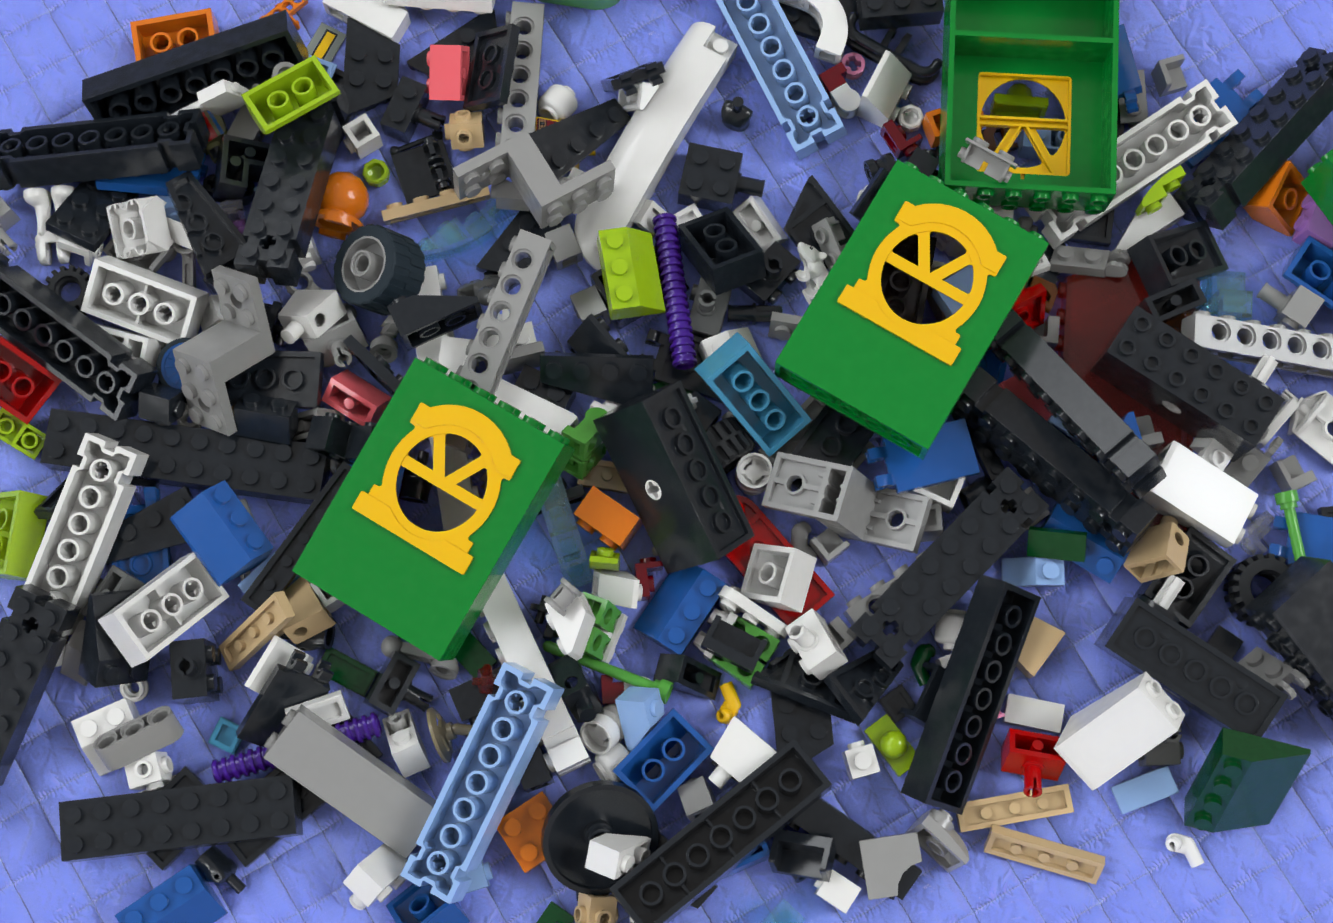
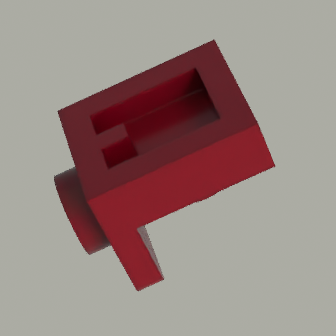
[880,119,923,159]
[634,557,664,601]

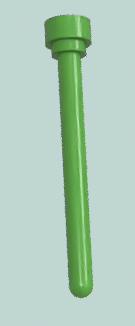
[1274,490,1306,561]
[543,641,674,704]

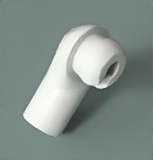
[1165,833,1205,868]

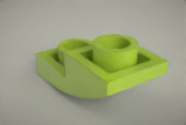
[1135,165,1186,216]
[0,408,46,460]
[589,547,620,571]

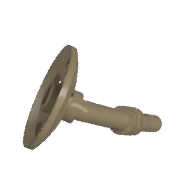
[426,707,539,763]

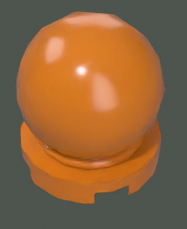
[315,172,369,240]

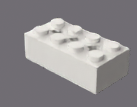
[80,255,209,344]
[98,552,230,667]

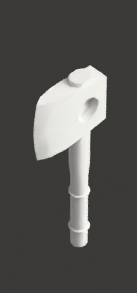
[171,79,249,116]

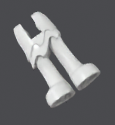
[23,185,75,266]

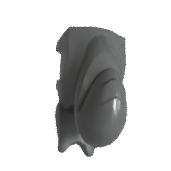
[457,274,509,306]

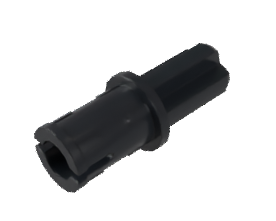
[728,303,782,325]

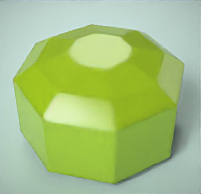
[362,159,390,188]

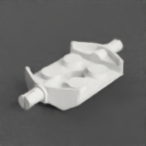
[1279,388,1333,465]

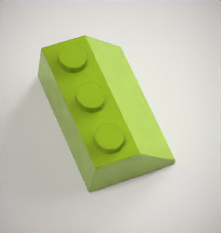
[241,55,341,135]
[596,227,666,320]
[0,490,48,581]

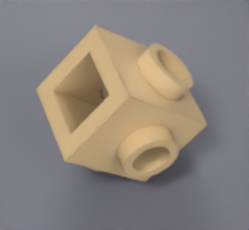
[444,110,485,152]
[574,893,618,923]

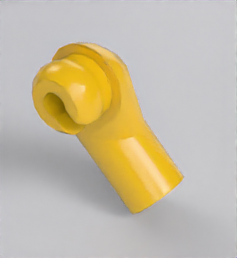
[716,681,741,724]

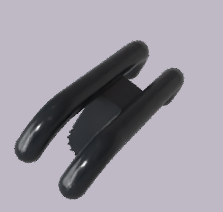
[846,12,942,86]

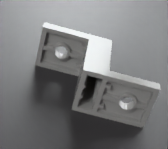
[453,130,616,229]
[172,265,276,436]
[761,452,933,554]

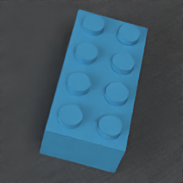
[695,332,812,457]

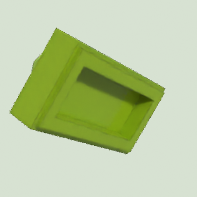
[990,83,1049,118]
[864,713,915,777]

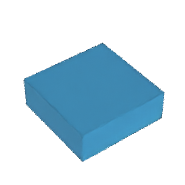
[208,717,242,754]

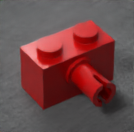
[1001,728,1066,798]

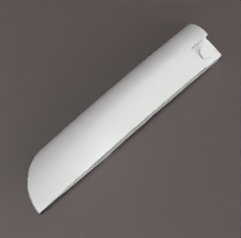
[574,22,738,271]

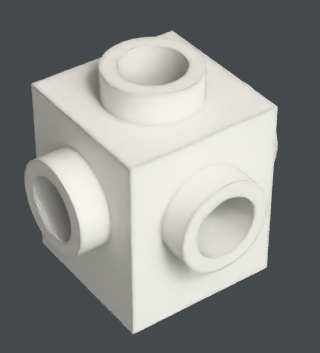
[124,751,174,792]

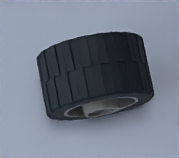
[333,224,426,316]

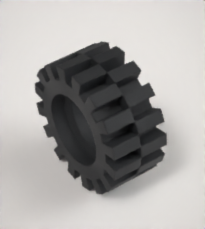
[45,265,90,315]

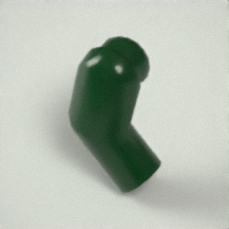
[910,643,936,687]

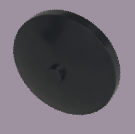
[541,780,659,895]

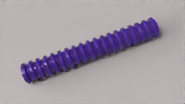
[652,213,698,370]
[211,712,382,783]

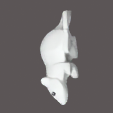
[795,242,829,305]

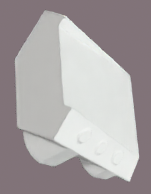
[106,195,175,260]

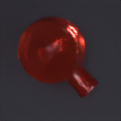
[472,664,497,694]

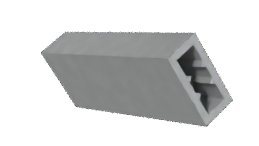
[263,704,436,859]

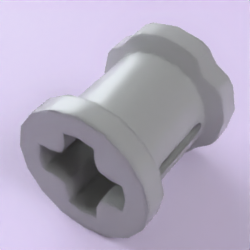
[544,577,583,616]

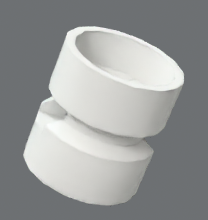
[735,453,772,495]
[580,703,624,755]

